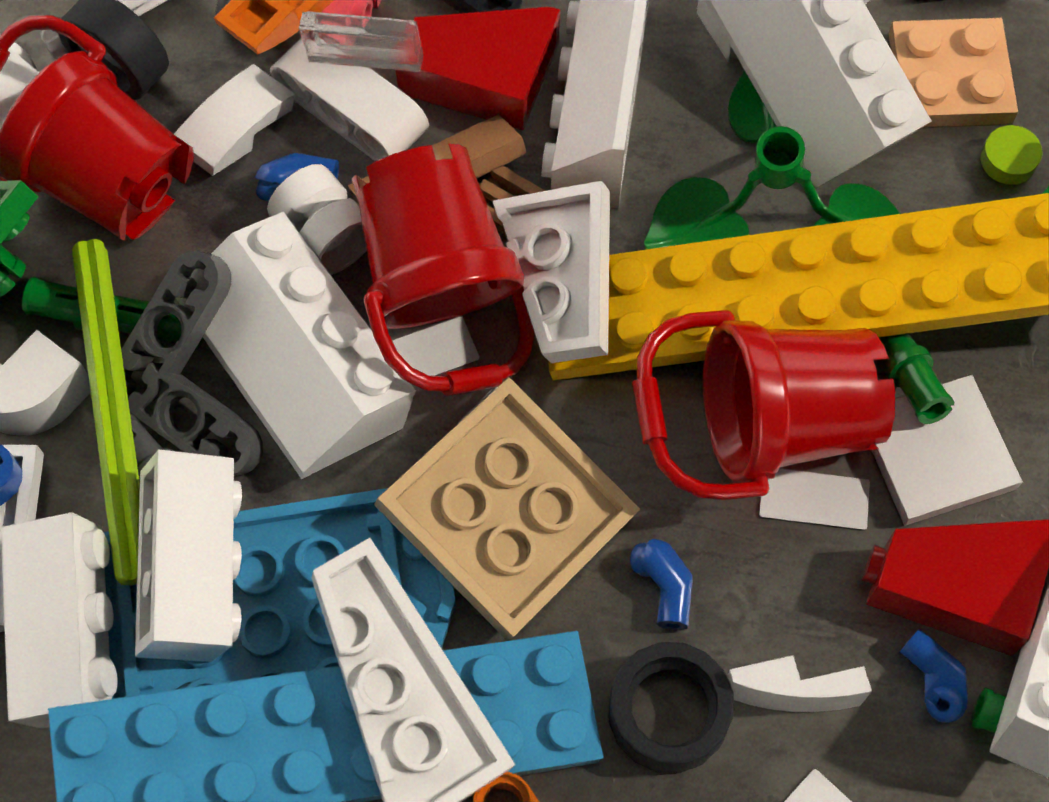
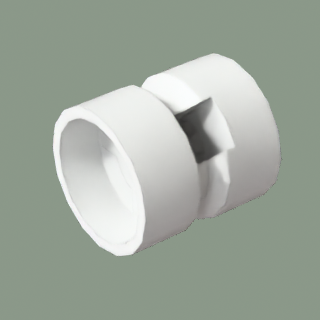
[267,164,367,275]

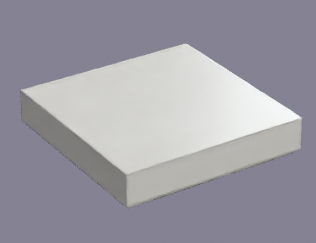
[872,375,1023,526]

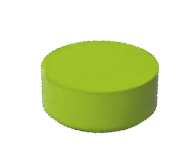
[981,125,1043,185]

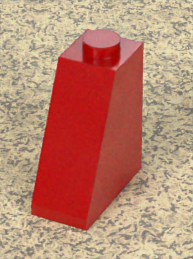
[390,6,560,131]
[862,519,1049,656]

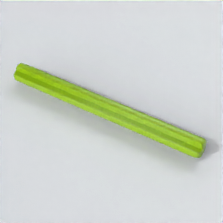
[72,239,140,586]

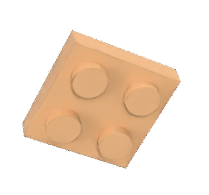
[888,18,1018,127]

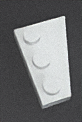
[492,181,610,363]

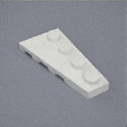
[311,538,516,802]

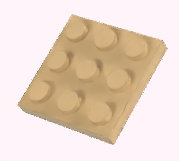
[374,377,640,641]

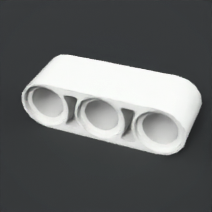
[270,29,429,161]

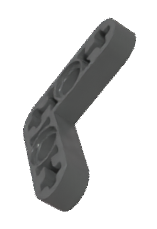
[121,251,263,475]

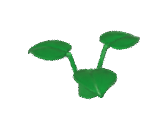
[644,70,900,249]

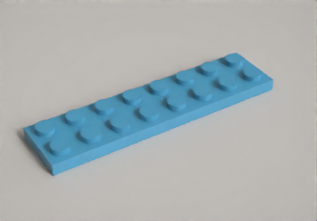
[48,631,604,802]

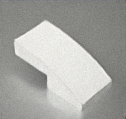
[174,64,295,176]
[727,655,872,712]

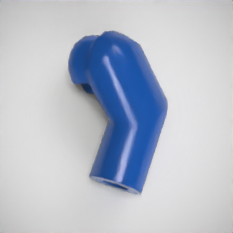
[255,153,339,201]
[630,539,693,630]
[900,628,968,723]

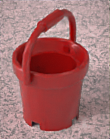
[0,15,194,241]
[352,144,535,396]
[632,310,895,500]

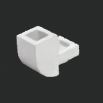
[0,330,91,436]

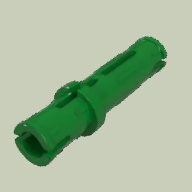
[22,277,204,349]

